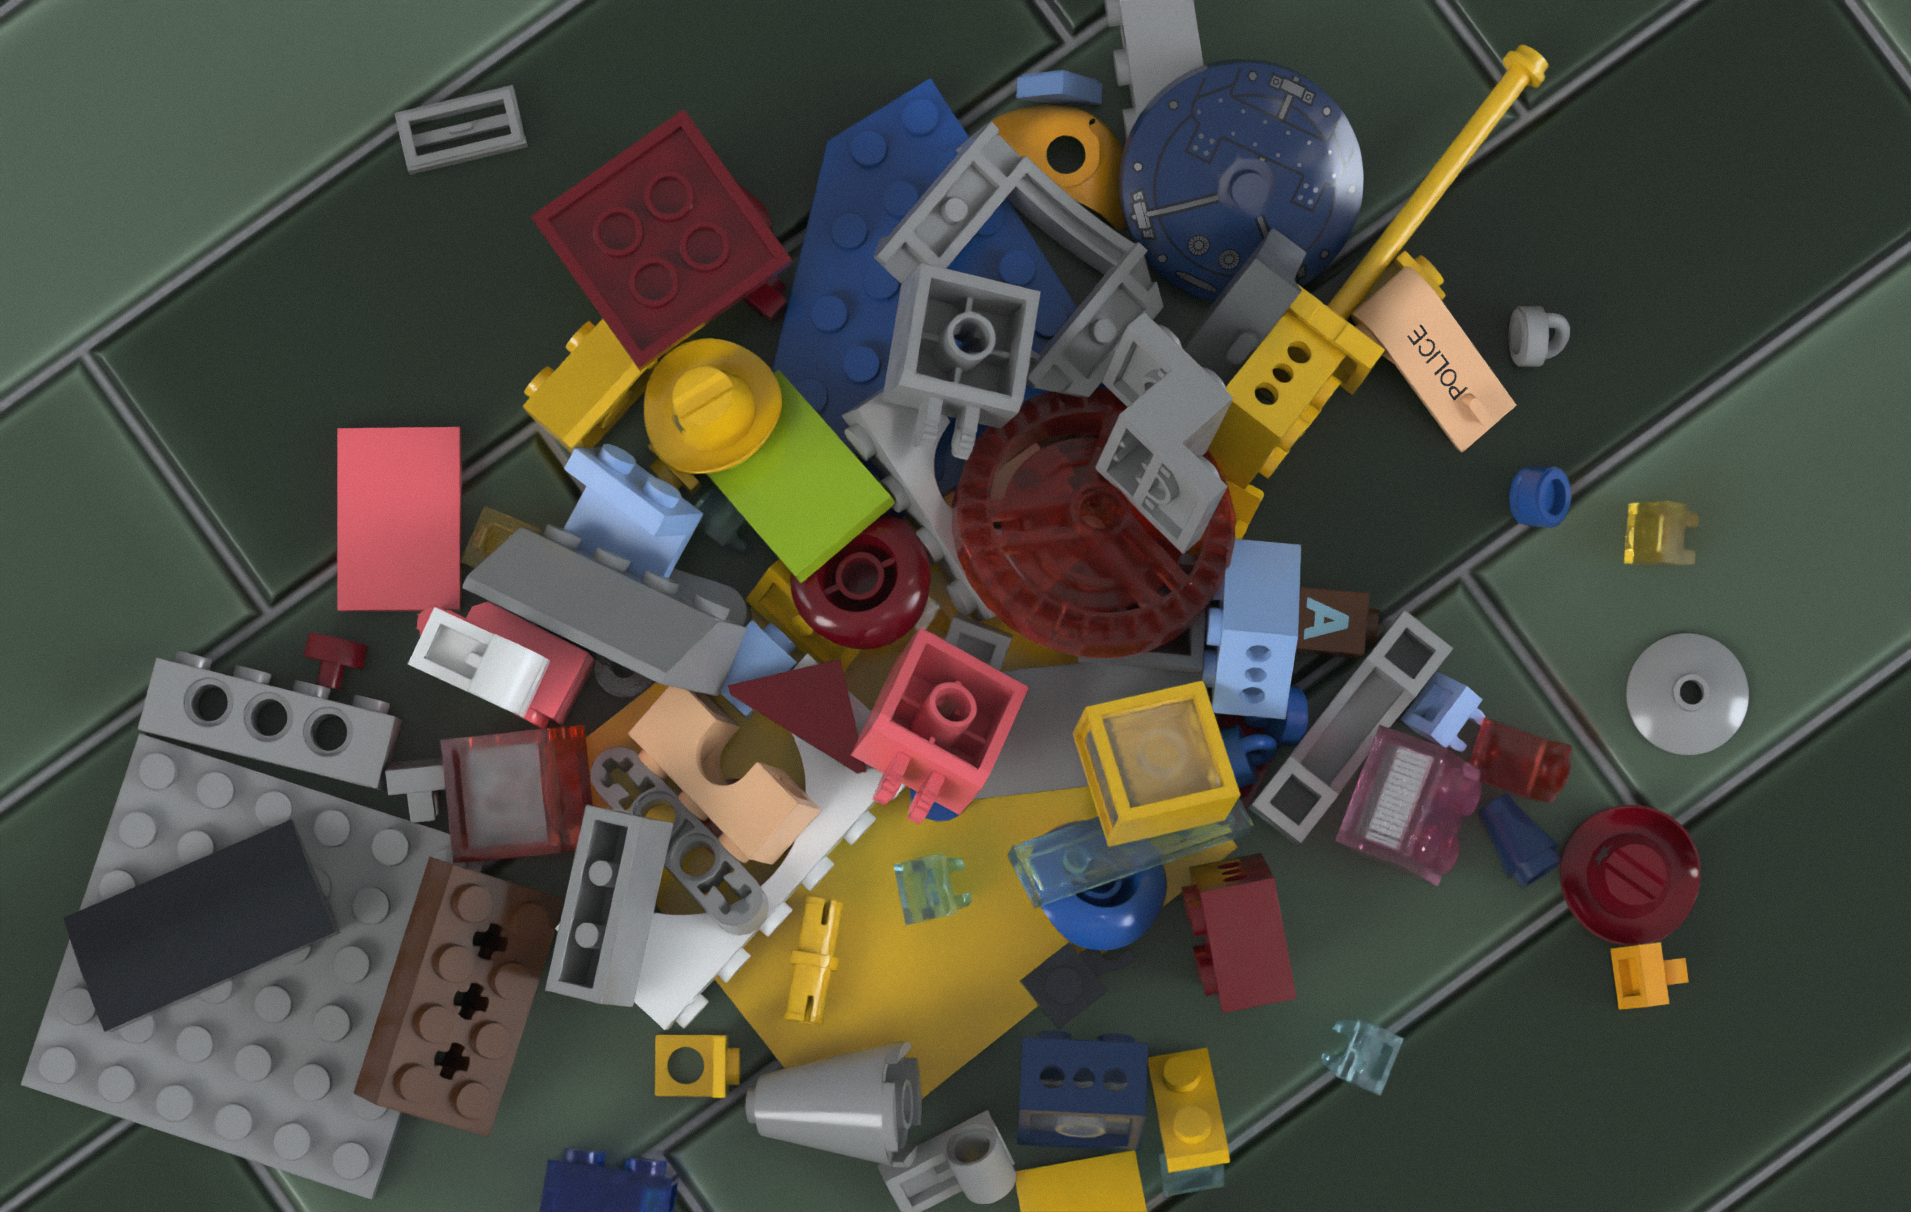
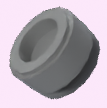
[1508,306,1570,367]

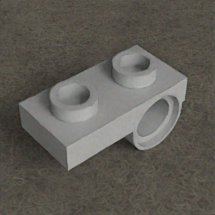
[877,1110,1016,1212]

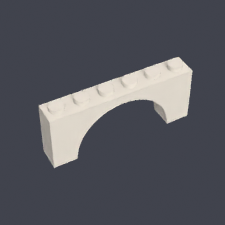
[555,653,907,1030]

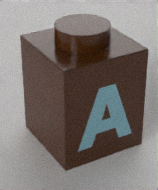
[1296,587,1379,659]

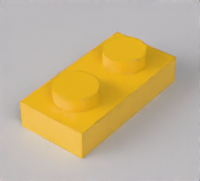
[745,559,864,674]
[1148,1047,1230,1173]

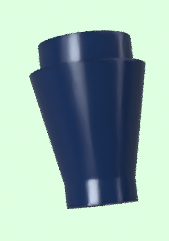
[1478,793,1562,888]

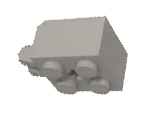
[882,263,1041,460]

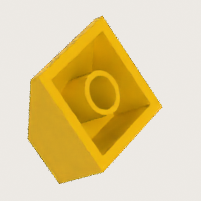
[522,319,658,454]

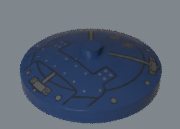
[1119,59,1364,302]

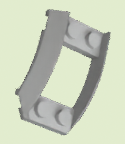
[873,122,1164,398]

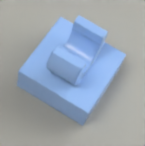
[1400,671,1486,752]

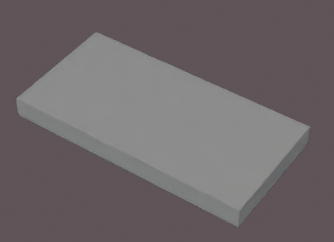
[973,662,1209,800]

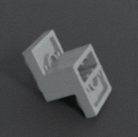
[1095,312,1233,554]

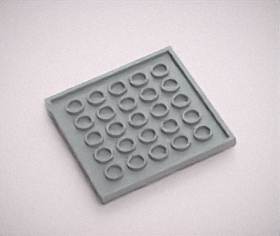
[21,733,491,1200]

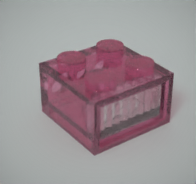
[1335,725,1482,887]

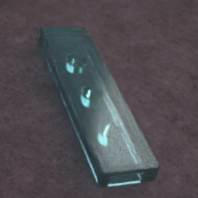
[1007,798,1254,908]

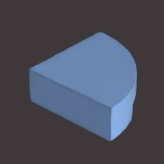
[1016,70,1103,105]

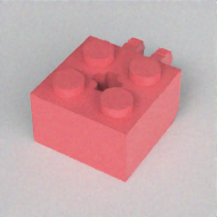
[416,601,597,730]
[851,627,1029,825]

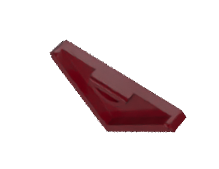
[728,659,867,774]

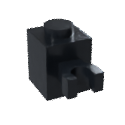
[1019,942,1136,1030]

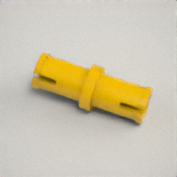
[784,897,844,1026]

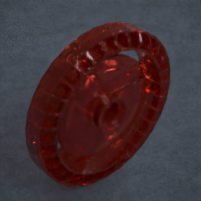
[952,388,1235,658]

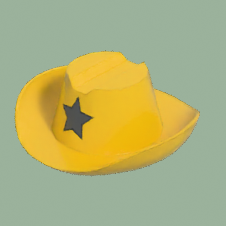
[644,338,782,474]

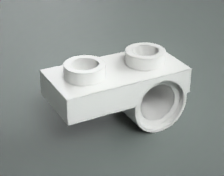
[408,607,550,718]

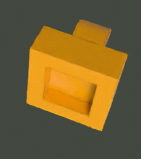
[1610,942,1689,1010]

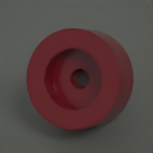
[303,633,369,690]

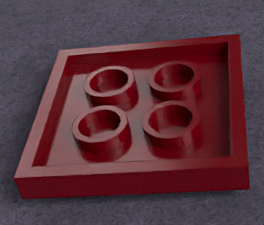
[531,109,793,371]

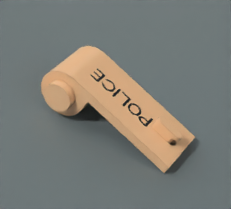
[1350,266,1516,453]

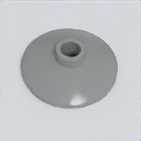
[1626,633,1749,755]

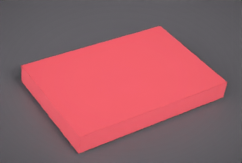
[337,427,462,612]

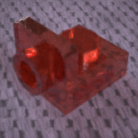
[1465,718,1572,803]

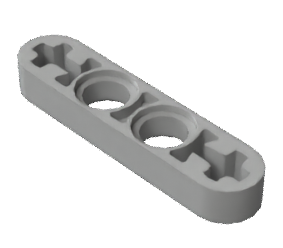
[590,746,769,936]

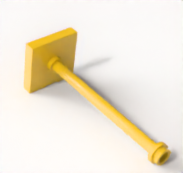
[1271,45,1548,395]

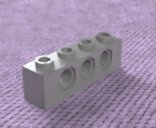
[138,651,402,791]

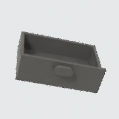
[1181,227,1307,387]

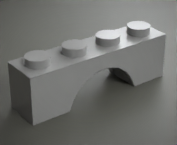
[841,387,1051,621]
[1248,610,1453,846]

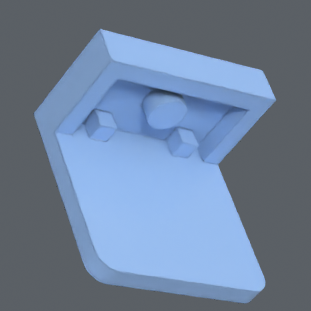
[564,444,704,578]

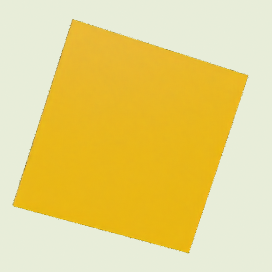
[548,491,1238,1099]

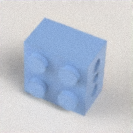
[1201,538,1301,719]

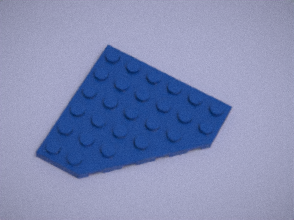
[772,78,1113,521]

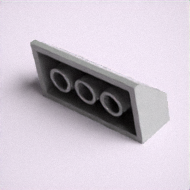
[462,524,747,696]

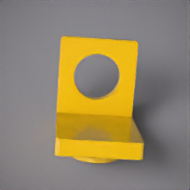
[655,1035,741,1098]

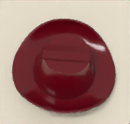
[790,513,931,650]
[1559,805,1701,946]

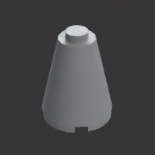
[746,1042,922,1167]

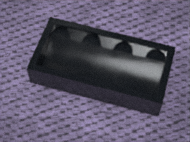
[63,819,341,1032]

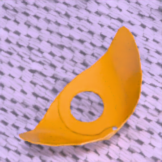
[991,104,1126,230]

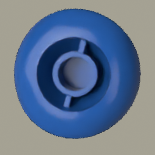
[1029,820,1167,951]

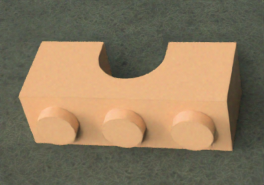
[628,686,822,865]

